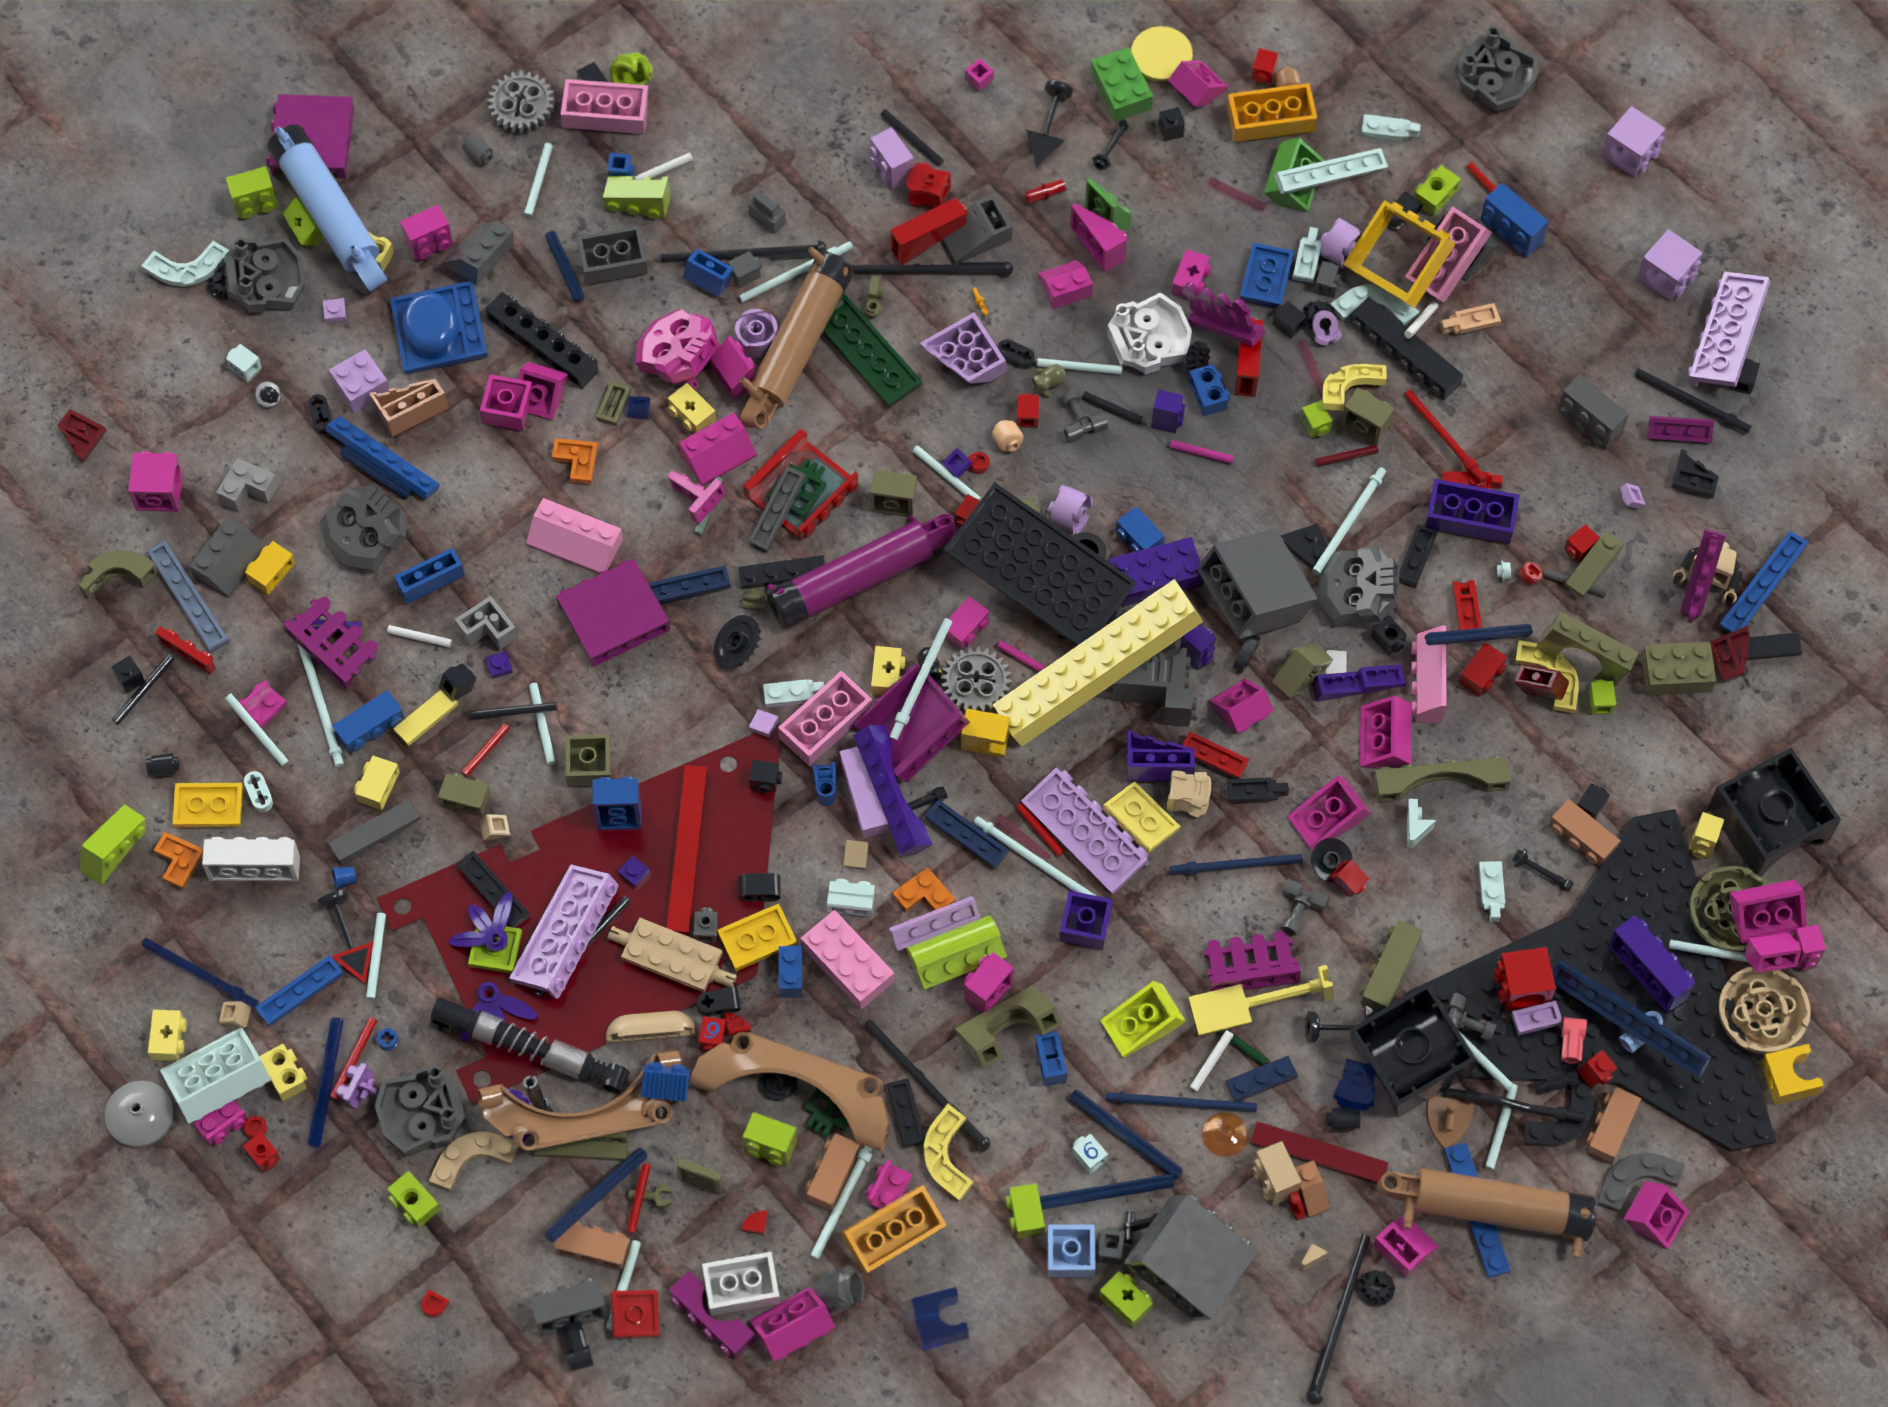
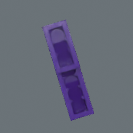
[1312,664,1406,702]

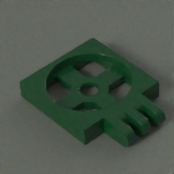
[768,458,827,519]
[804,1088,849,1138]

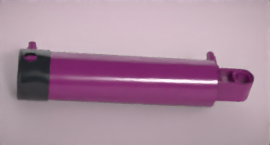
[767,514,957,629]

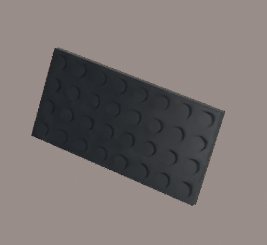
[943,482,1136,646]

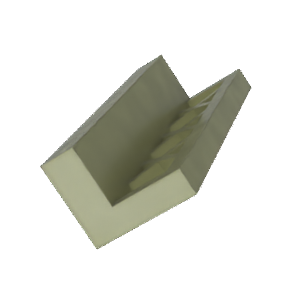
[535,1131,629,1161]

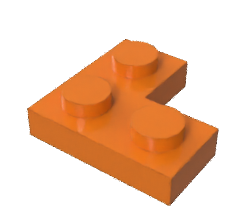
[552,438,598,484]
[154,832,204,890]
[893,867,955,912]

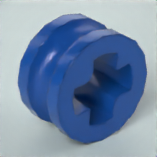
[377,1028,399,1051]

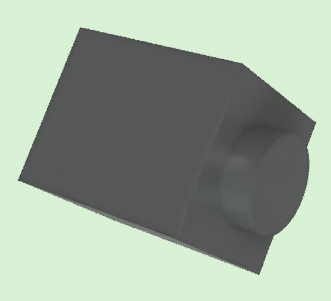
[728,251,762,288]

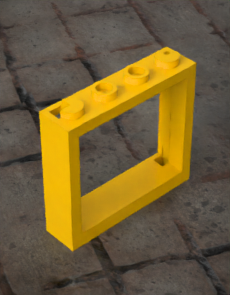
[1343,200,1456,308]

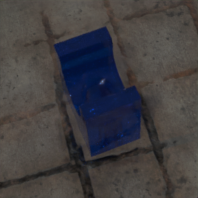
[911,1287,969,1350]

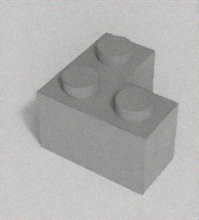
[216,458,278,512]
[455,596,518,650]

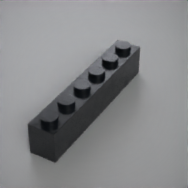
[1350,297,1463,400]

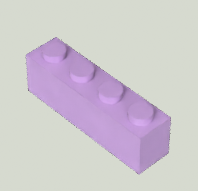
[839,747,889,839]

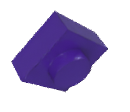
[942,448,973,478]
[486,651,513,679]
[618,856,650,888]

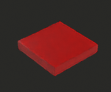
[610,1290,660,1339]

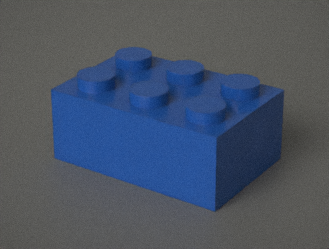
[1480,183,1549,258]
[593,776,642,830]

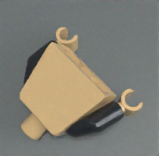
[1673,541,1742,606]

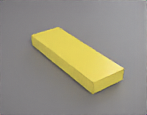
[393,690,459,746]

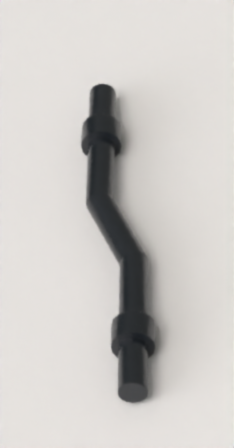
[1446,1088,1585,1122]

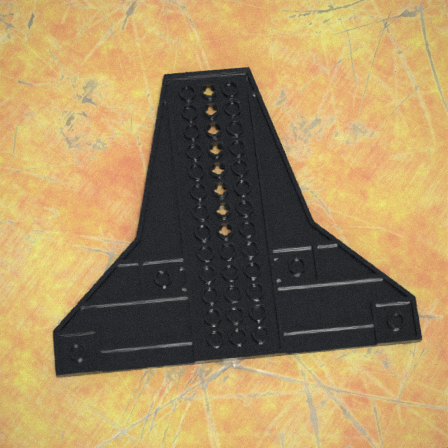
[1407,809,1776,1152]

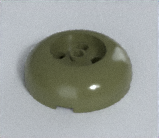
[1689,866,1770,952]

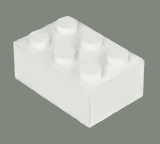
[702,1252,780,1316]

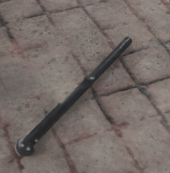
[661,240,826,262]
[852,261,1013,277]
[864,1019,990,1152]
[1306,1234,1370,1405]

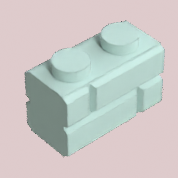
[827,879,875,917]

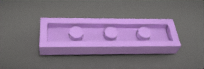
[889,896,980,950]

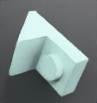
[1406,799,1436,848]

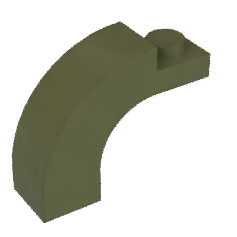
[79,550,159,599]

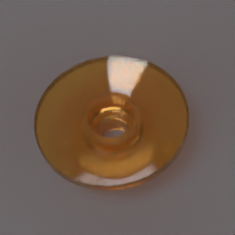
[1202,1112,1248,1157]

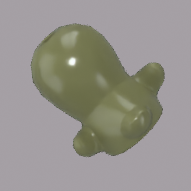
[1031,364,1066,397]

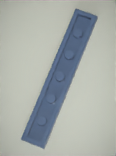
[147,541,230,653]

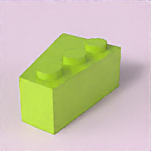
[603,176,670,219]
[80,804,146,886]

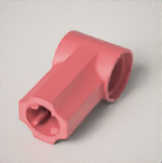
[1561,1017,1587,1064]

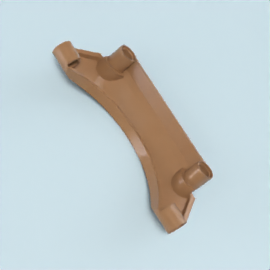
[690,1032,890,1152]
[477,1050,681,1150]

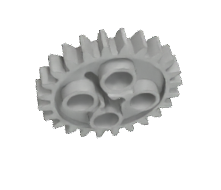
[487,71,555,133]
[941,647,1012,714]

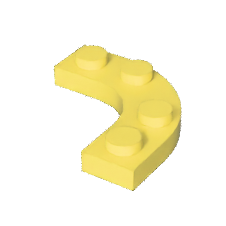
[1322,364,1387,411]
[1515,640,1579,713]
[924,1104,974,1201]

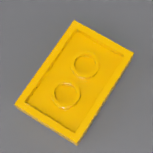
[173,783,243,828]
[717,903,797,971]

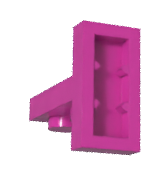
[667,471,726,524]

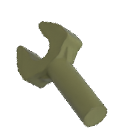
[629,1184,672,1209]

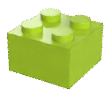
[226,166,278,220]
[743,1112,797,1167]

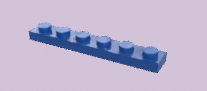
[326,416,440,499]
[1719,531,1808,634]
[1444,1142,1511,1279]

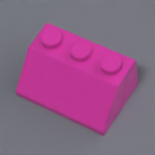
[679,412,757,486]
[1360,695,1412,769]
[1730,880,1807,944]
[749,1287,835,1361]

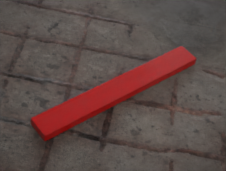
[667,765,707,935]

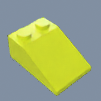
[1100,981,1186,1058]

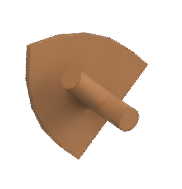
[1428,1096,1474,1149]

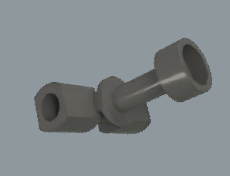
[1062,390,1108,443]
[1280,879,1329,936]
[1446,993,1496,1041]

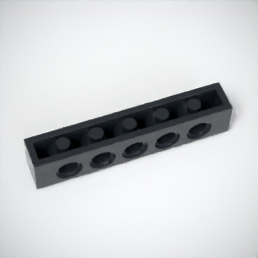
[485,292,599,389]

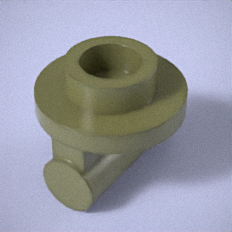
[743,589,766,610]

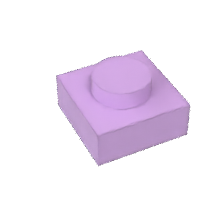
[323,298,347,323]
[1620,483,1645,509]

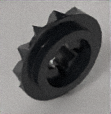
[207,268,228,300]
[1302,299,1336,330]
[1185,341,1211,372]
[761,1072,798,1101]
[1358,1269,1395,1307]

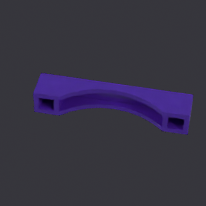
[853,725,932,855]

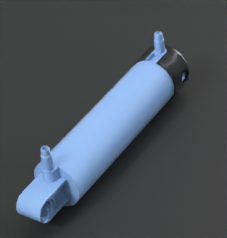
[267,124,388,291]

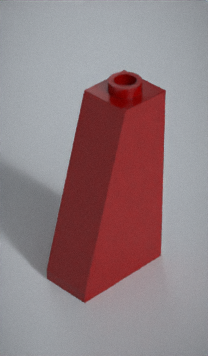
[890,198,968,265]
[1234,318,1263,397]

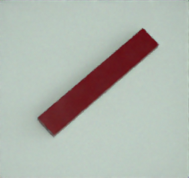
[1250,1121,1389,1184]

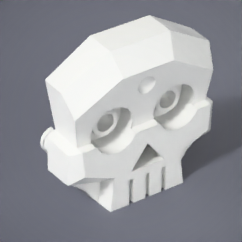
[1108,293,1192,375]

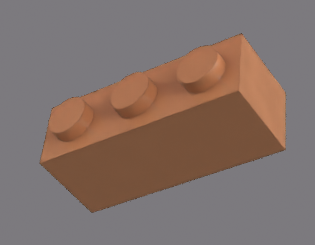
[1549,799,1621,867]
[1585,1087,1641,1164]
[805,1133,860,1211]
[554,1222,630,1271]

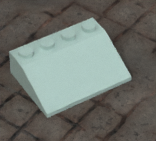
[160,1027,271,1123]

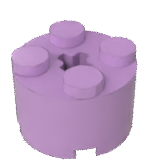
[1320,218,1363,269]
[735,309,778,358]
[1047,485,1093,535]

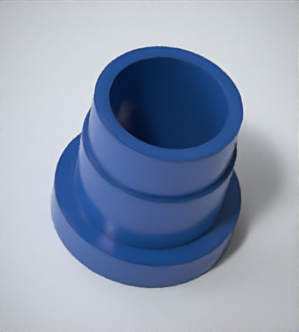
[332,866,356,889]

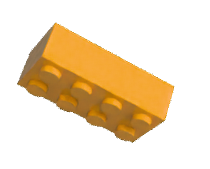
[1227,83,1317,142]
[840,1185,947,1273]

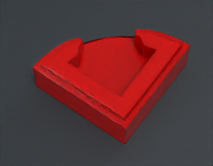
[724,1013,751,1037]
[1288,1191,1305,1221]
[741,1210,768,1235]

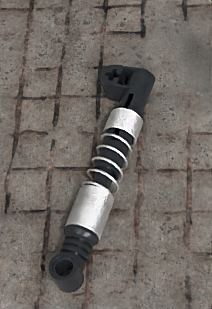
[430,997,630,1094]

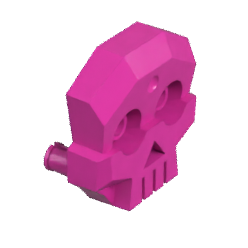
[635,309,720,390]

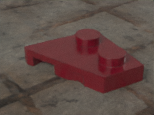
[58,409,106,463]
[1710,626,1750,683]

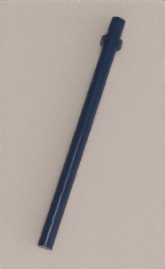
[1106,1091,1257,1112]

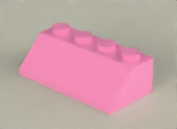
[561,79,648,134]
[526,498,623,573]
[1411,626,1446,724]

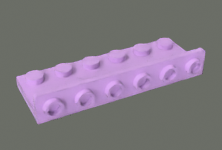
[1688,272,1770,387]
[1021,767,1150,894]
[509,865,618,999]

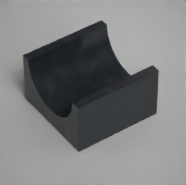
[1708,747,1841,877]
[1350,983,1477,1117]

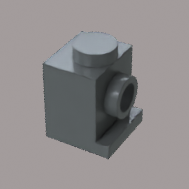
[1314,262,1341,298]
[694,908,718,944]
[1097,1227,1125,1265]

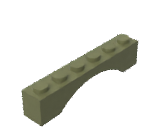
[1373,756,1511,803]

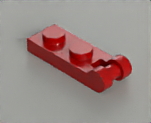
[1452,580,1482,630]

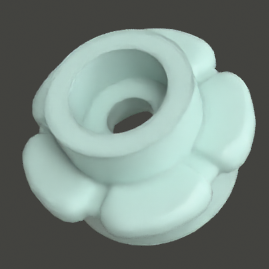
[1497,560,1511,582]

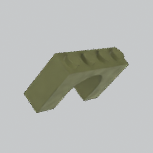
[1536,612,1639,687]
[955,985,1062,1068]

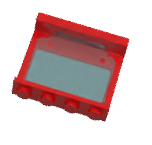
[743,428,859,541]

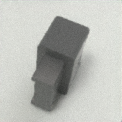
[748,190,786,234]

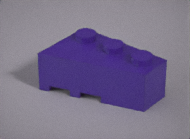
[1126,730,1195,781]

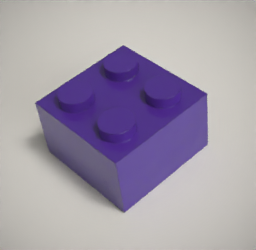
[1059,891,1113,950]

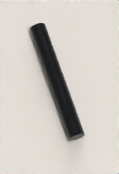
[1082,391,1143,424]

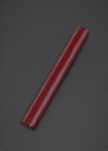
[1315,445,1379,467]

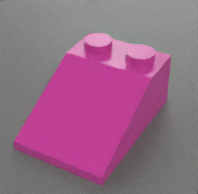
[1070,203,1128,272]
[1287,775,1371,850]

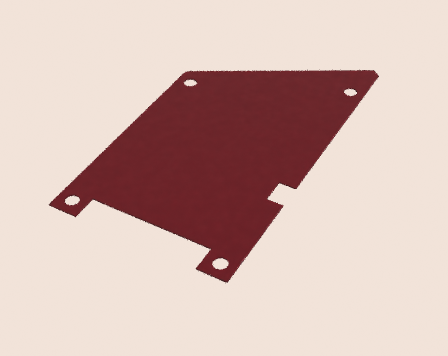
[377,729,780,1104]

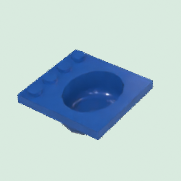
[390,281,488,375]

